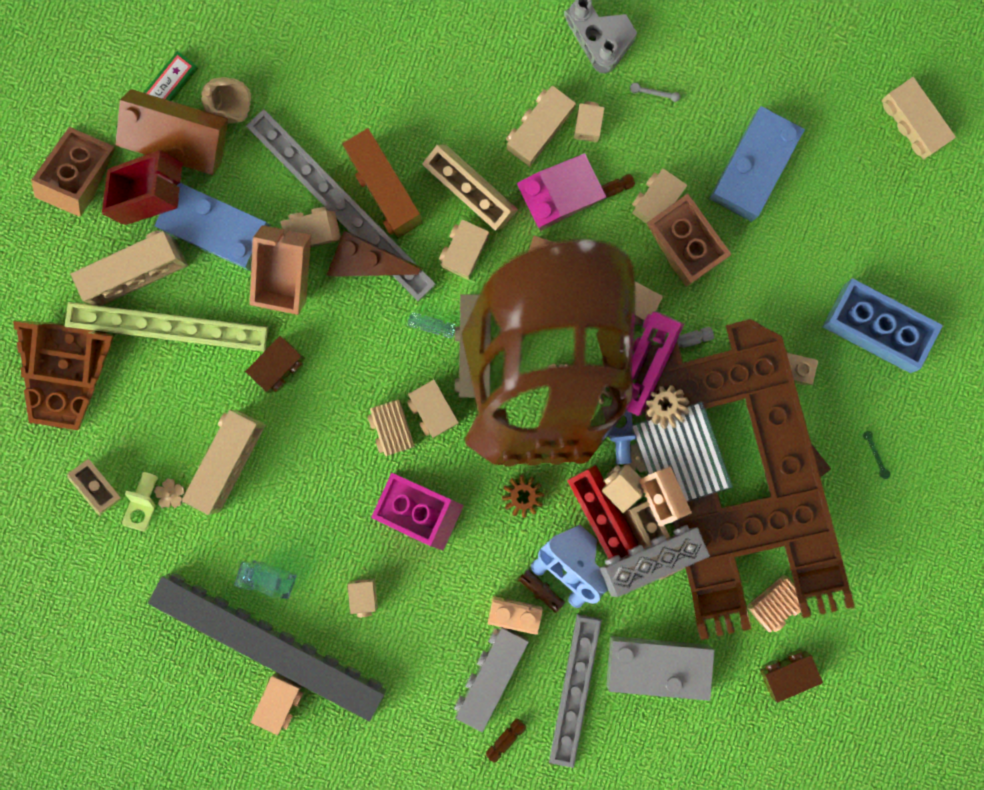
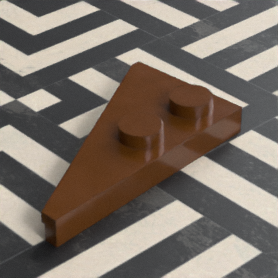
[327,231,423,276]

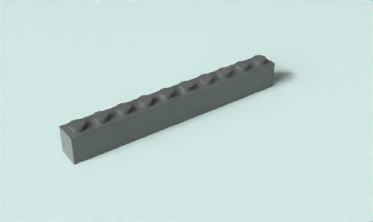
[148,573,386,722]

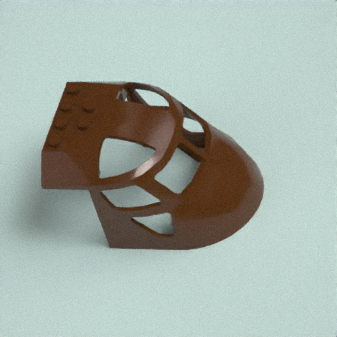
[461,240,636,467]

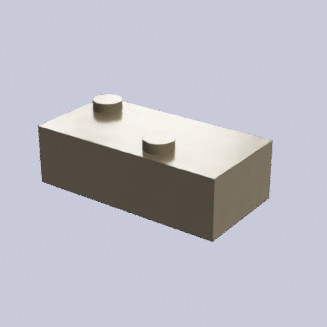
[455,295,491,398]

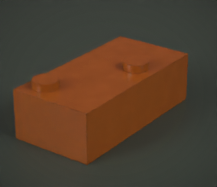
[115,89,228,175]
[342,128,423,238]

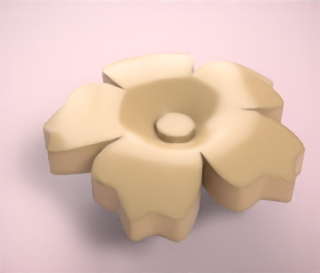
[628,442,652,473]
[154,478,185,508]

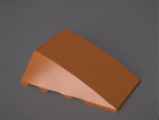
[13,321,114,430]

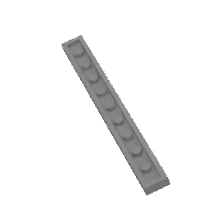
[246,109,436,302]

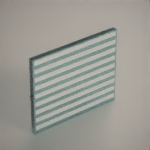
[631,401,733,502]

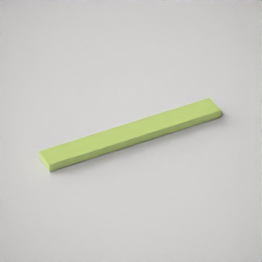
[65,302,269,352]

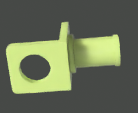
[122,472,158,532]

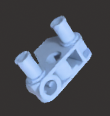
[531,525,608,608]

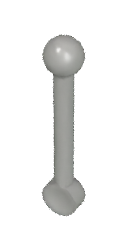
[630,83,680,102]

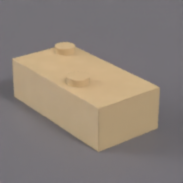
[71,231,188,306]
[182,410,266,515]

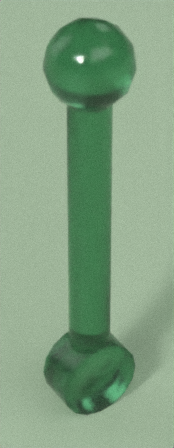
[863,431,890,479]

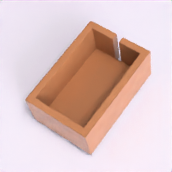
[250,225,311,315]

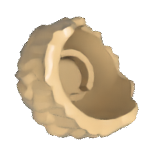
[201,77,251,123]

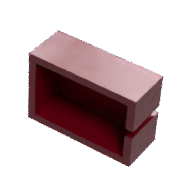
[102,150,183,225]

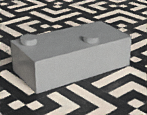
[606,636,714,701]

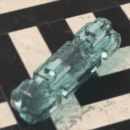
[408,312,456,338]

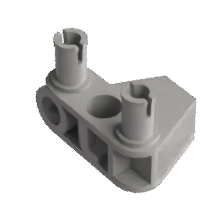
[564,0,637,73]

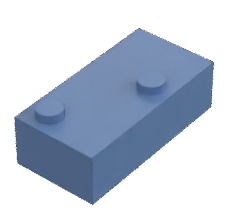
[709,106,805,222]
[155,183,271,271]
[822,278,943,373]

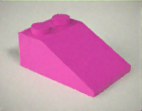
[517,153,607,231]
[371,473,464,551]

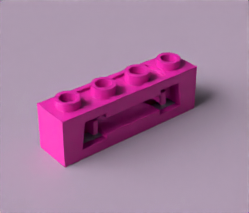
[624,311,685,416]

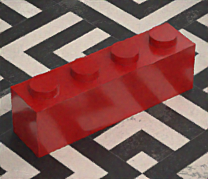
[567,465,639,558]

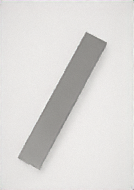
[549,614,602,768]

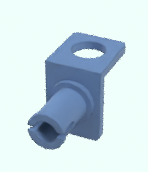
[608,410,637,464]

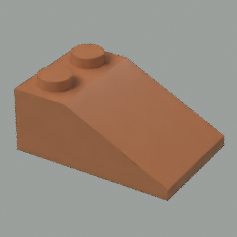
[31,127,115,217]
[647,194,732,287]

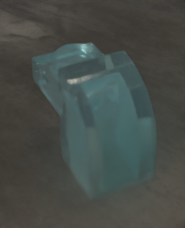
[234,560,297,599]

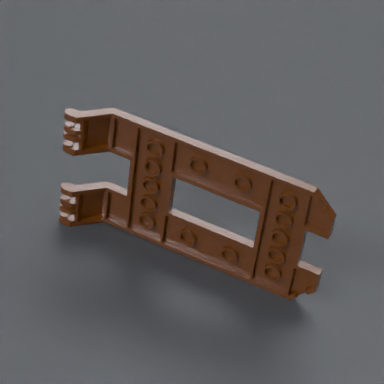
[635,319,855,640]

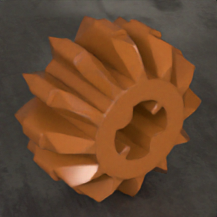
[502,475,544,518]

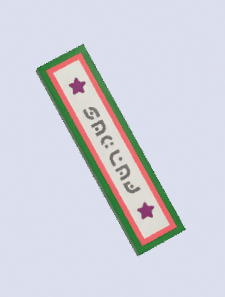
[116,51,198,128]

